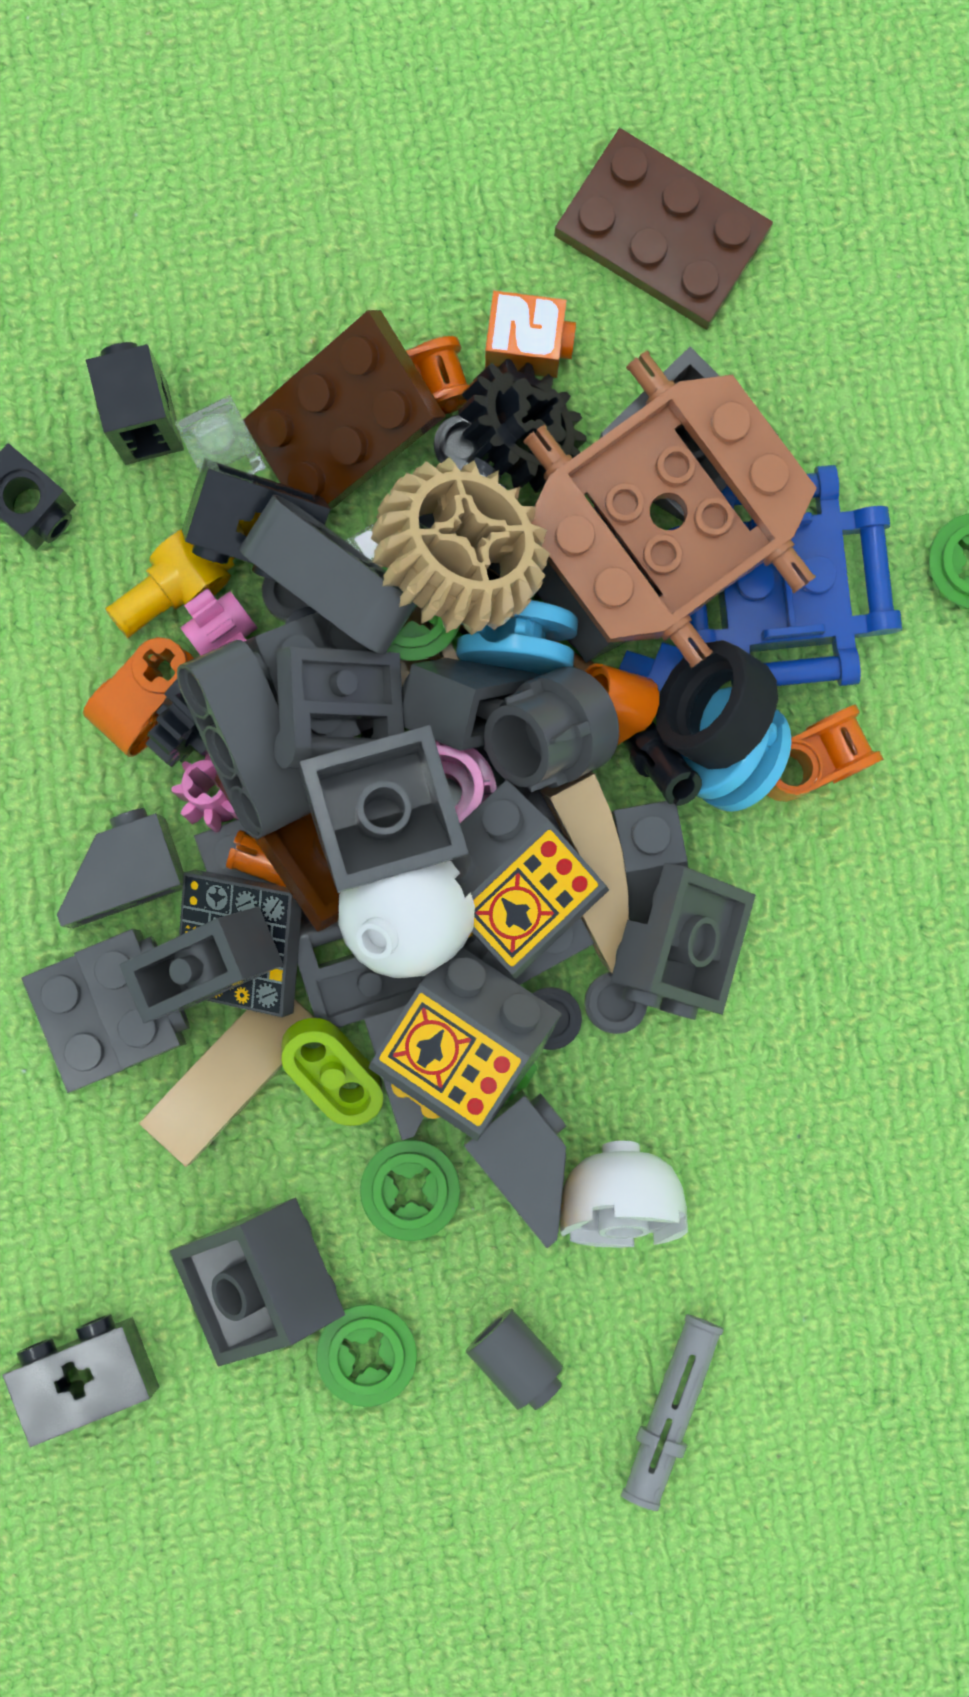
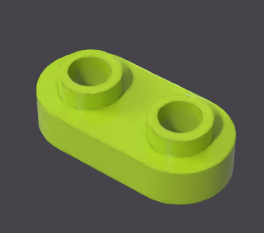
[281,1018,383,1126]

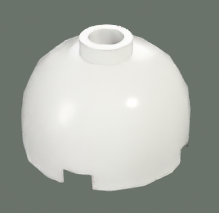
[338,861,475,978]
[560,1141,688,1248]

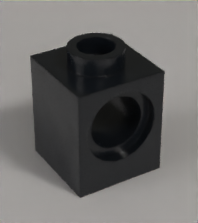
[0,443,76,550]

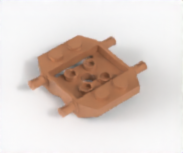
[523,351,817,669]

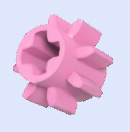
[180,588,258,655]
[172,753,239,832]

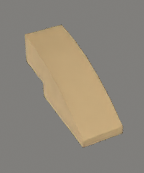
[540,772,629,973]
[139,999,315,1167]

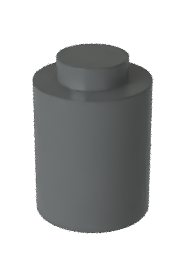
[466,1308,563,1410]

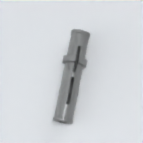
[621,1314,724,1511]

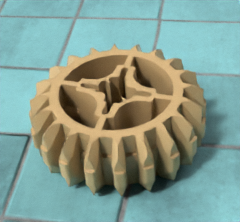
[370,457,550,636]

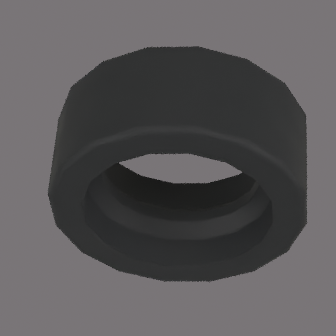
[656,640,778,769]

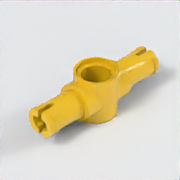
[105,512,261,639]

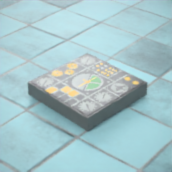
[179,869,302,1017]

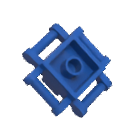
[669,465,902,686]

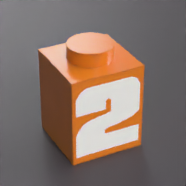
[485,290,576,378]

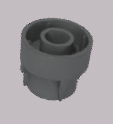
[483,667,619,792]

